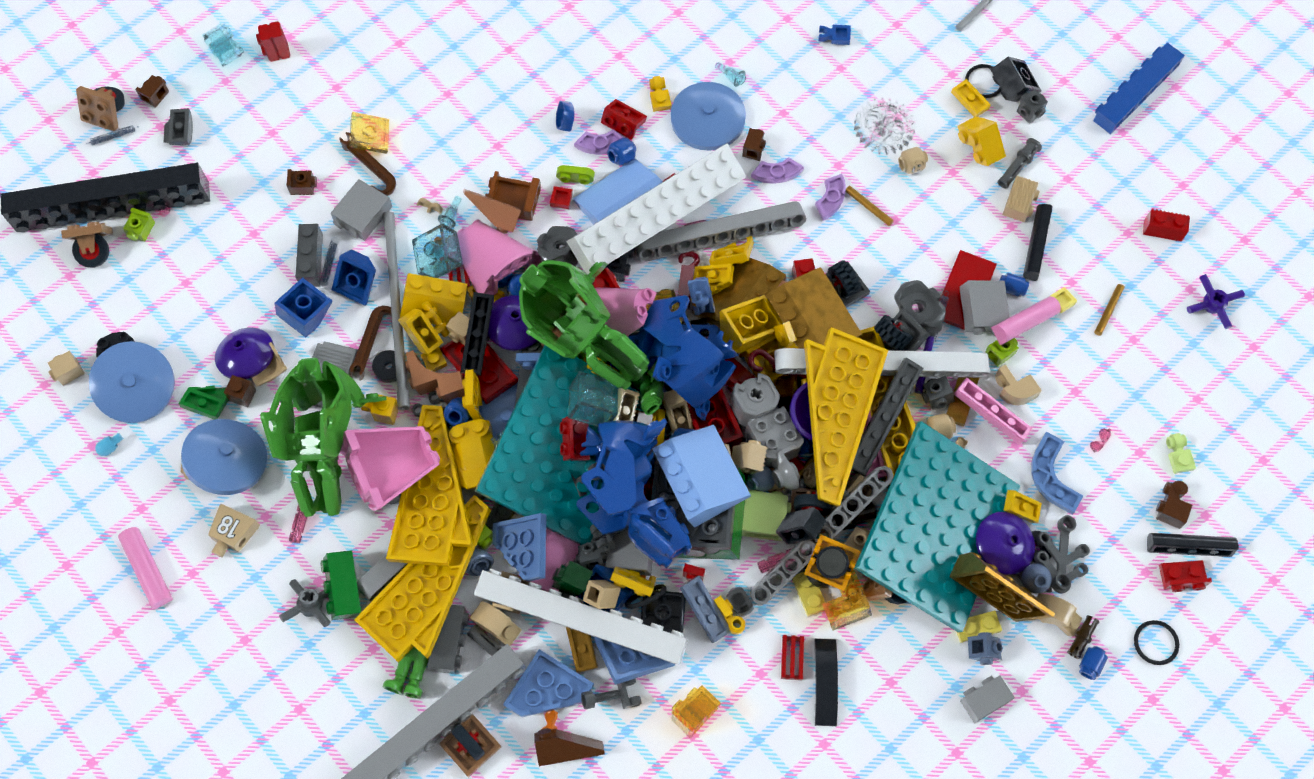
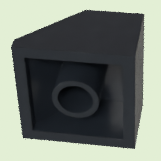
[990,56,1042,102]

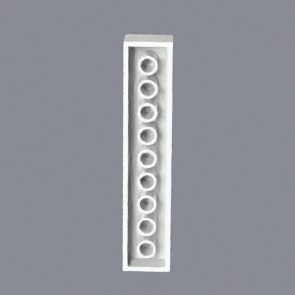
[566,143,747,274]

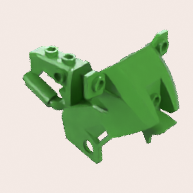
[519,260,650,390]
[260,358,387,517]

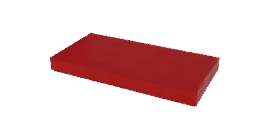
[940,250,997,330]
[440,340,518,405]

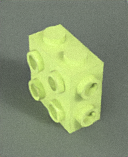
[742,490,791,541]

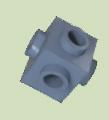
[968,632,1003,665]

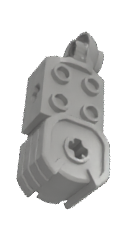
[730,373,804,490]

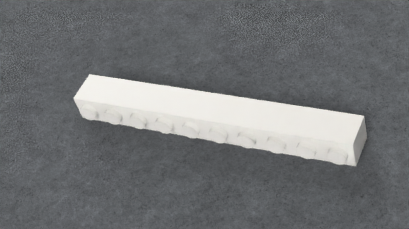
[474,569,688,665]

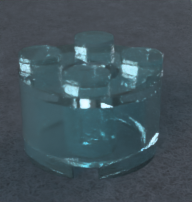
[201,23,244,67]

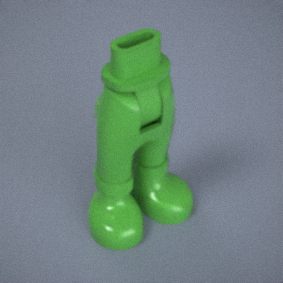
[631,360,664,415]
[382,647,429,699]

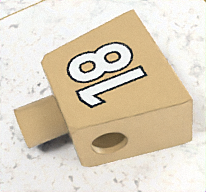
[208,504,260,558]

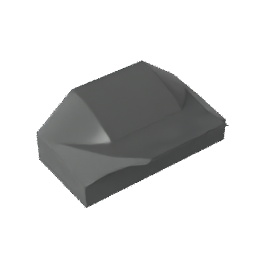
[163,108,193,145]

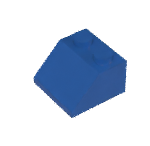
[274,277,333,338]

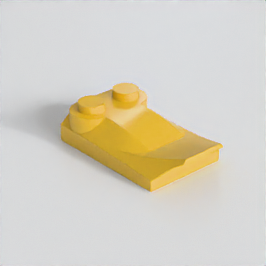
[449,419,495,490]

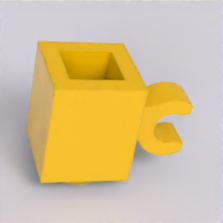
[361,394,399,425]

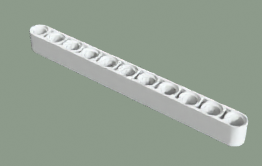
[774,348,990,378]

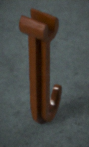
[339,132,397,196]
[350,305,393,381]

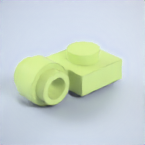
[1166,433,1196,474]

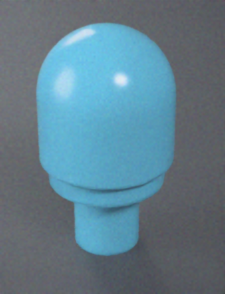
[95,433,124,456]

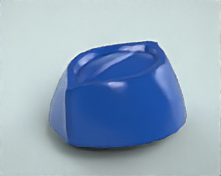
[556,100,575,132]

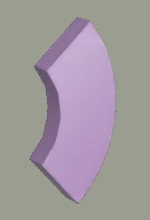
[574,129,624,155]
[751,157,804,184]
[815,173,846,221]

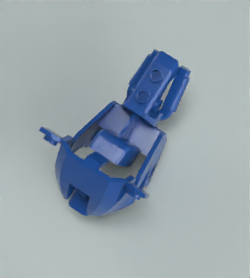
[605,295,739,420]
[576,418,692,569]

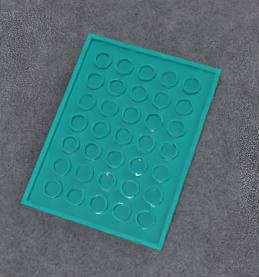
[475,345,644,545]
[854,421,1021,633]

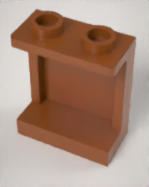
[485,171,541,221]

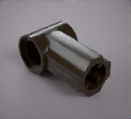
[834,501,877,531]

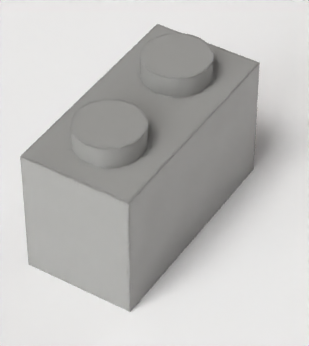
[960,675,1015,724]

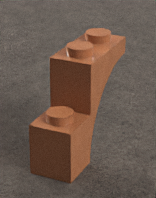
[405,350,465,404]

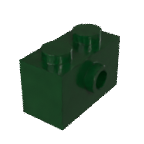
[552,561,593,597]

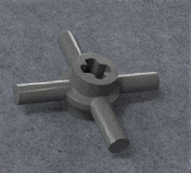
[279,579,331,627]

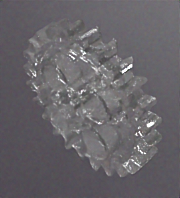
[854,97,916,155]

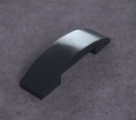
[814,638,838,727]

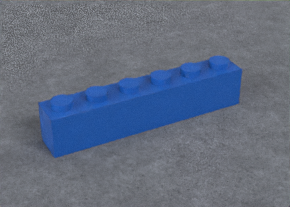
[1093,42,1185,135]

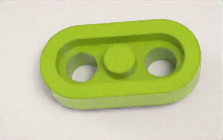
[556,165,595,185]

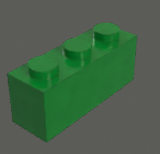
[320,550,361,621]

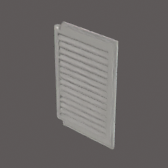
[312,341,358,408]

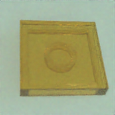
[349,111,390,154]

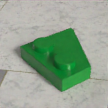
[178,385,229,420]

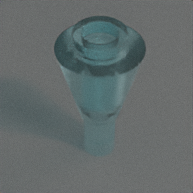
[714,61,746,87]
[438,196,462,228]

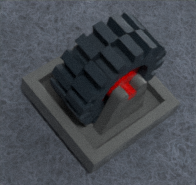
[826,260,870,308]
[874,308,930,351]

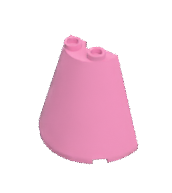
[455,219,542,295]
[595,288,657,336]
[343,426,440,511]

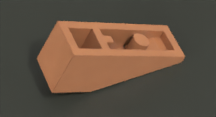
[463,188,521,234]

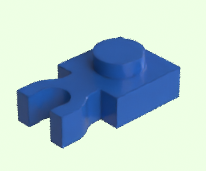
[818,24,851,45]

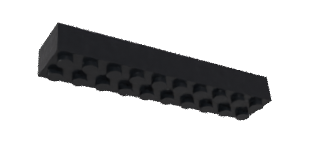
[0,162,211,233]

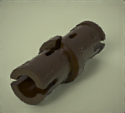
[1067,615,1100,659]

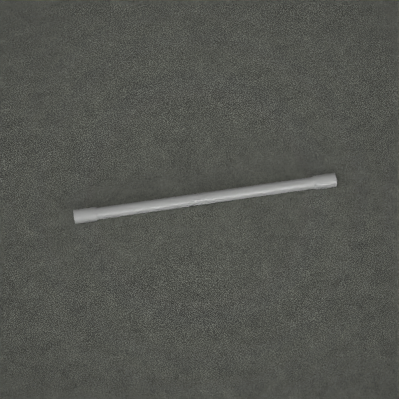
[383,211,410,411]

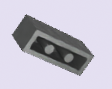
[295,223,323,287]
[428,605,469,674]

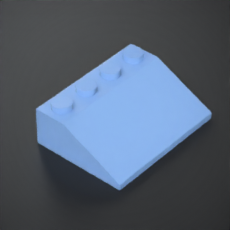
[573,158,663,225]
[652,425,751,528]

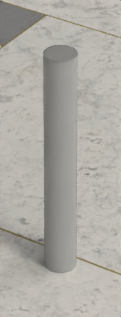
[955,0,993,31]

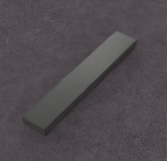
[852,357,924,476]

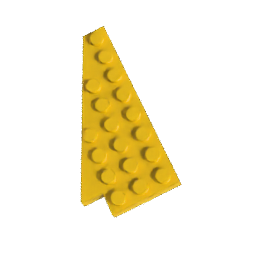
[804,327,888,507]
[386,405,473,566]
[354,495,491,663]

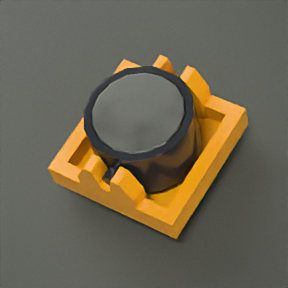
[804,534,861,591]

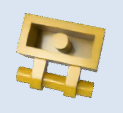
[398,301,449,354]

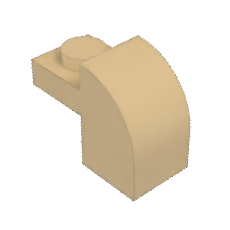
[995,365,1042,406]
[1037,593,1083,637]
[469,601,522,646]

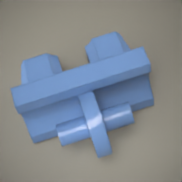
[688,277,715,315]

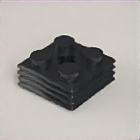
[641,590,686,633]

